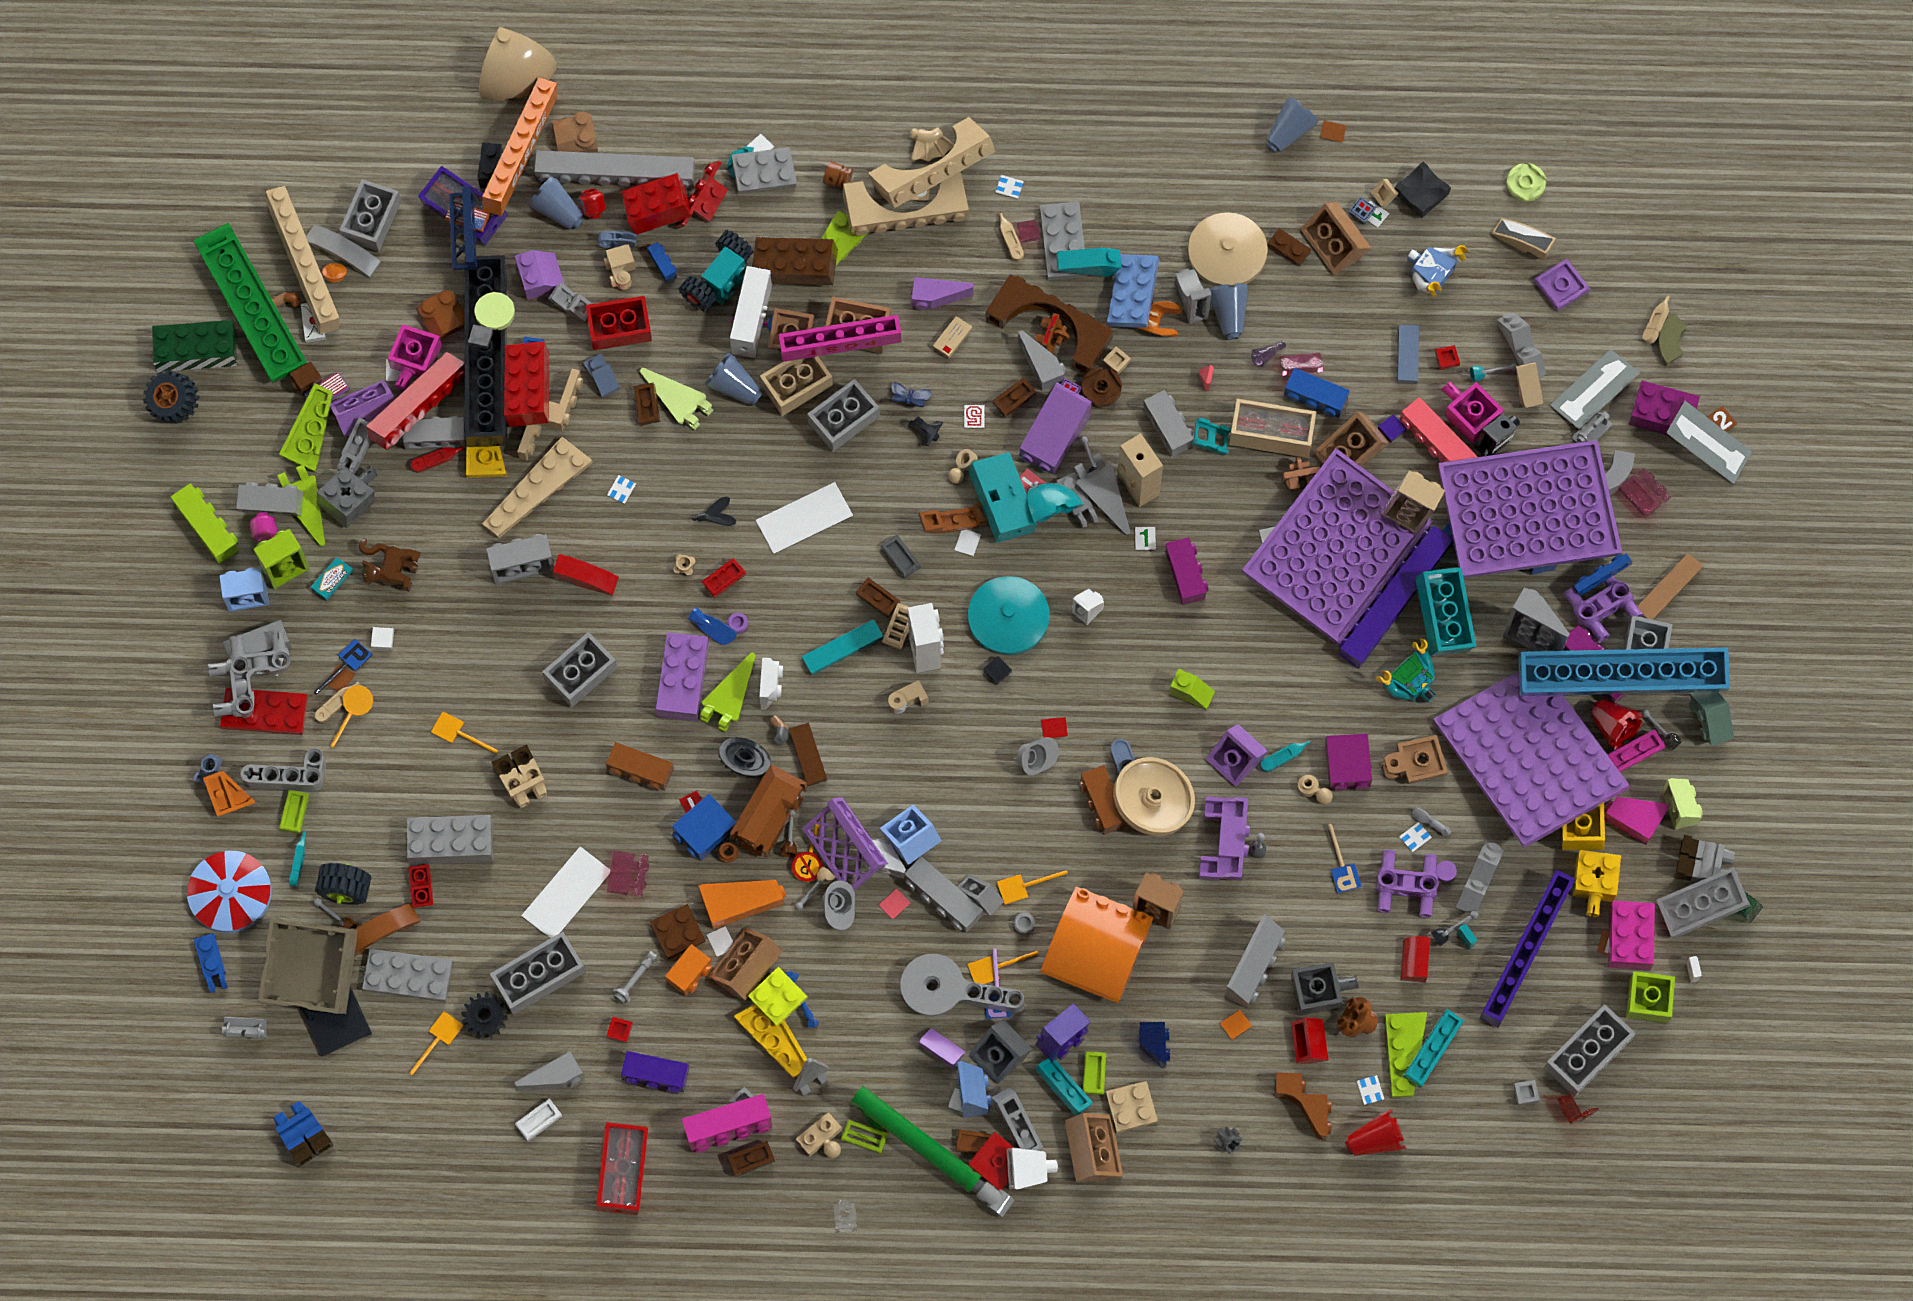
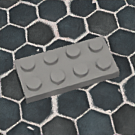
[1040,202,1087,280]
[1657,867,1750,939]
[362,949,453,1002]

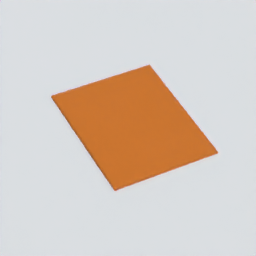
[1220,1010,1252,1040]

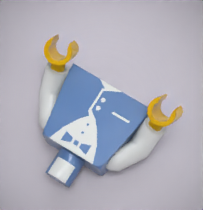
[1407,245,1469,297]

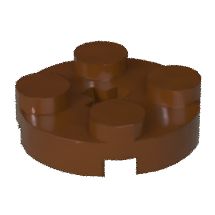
[1082,367,1122,408]

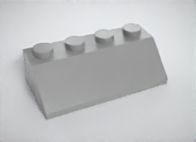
[1224,914,1286,1008]

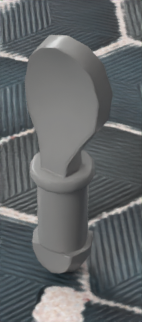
[1412,808,1451,836]

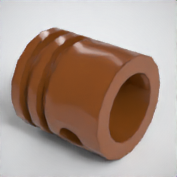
[823,161,853,189]

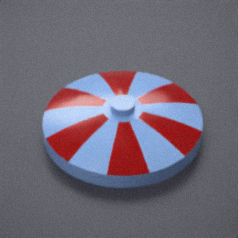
[187,851,272,933]

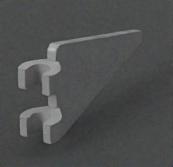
[1074,453,1130,535]
[793,1058,830,1096]

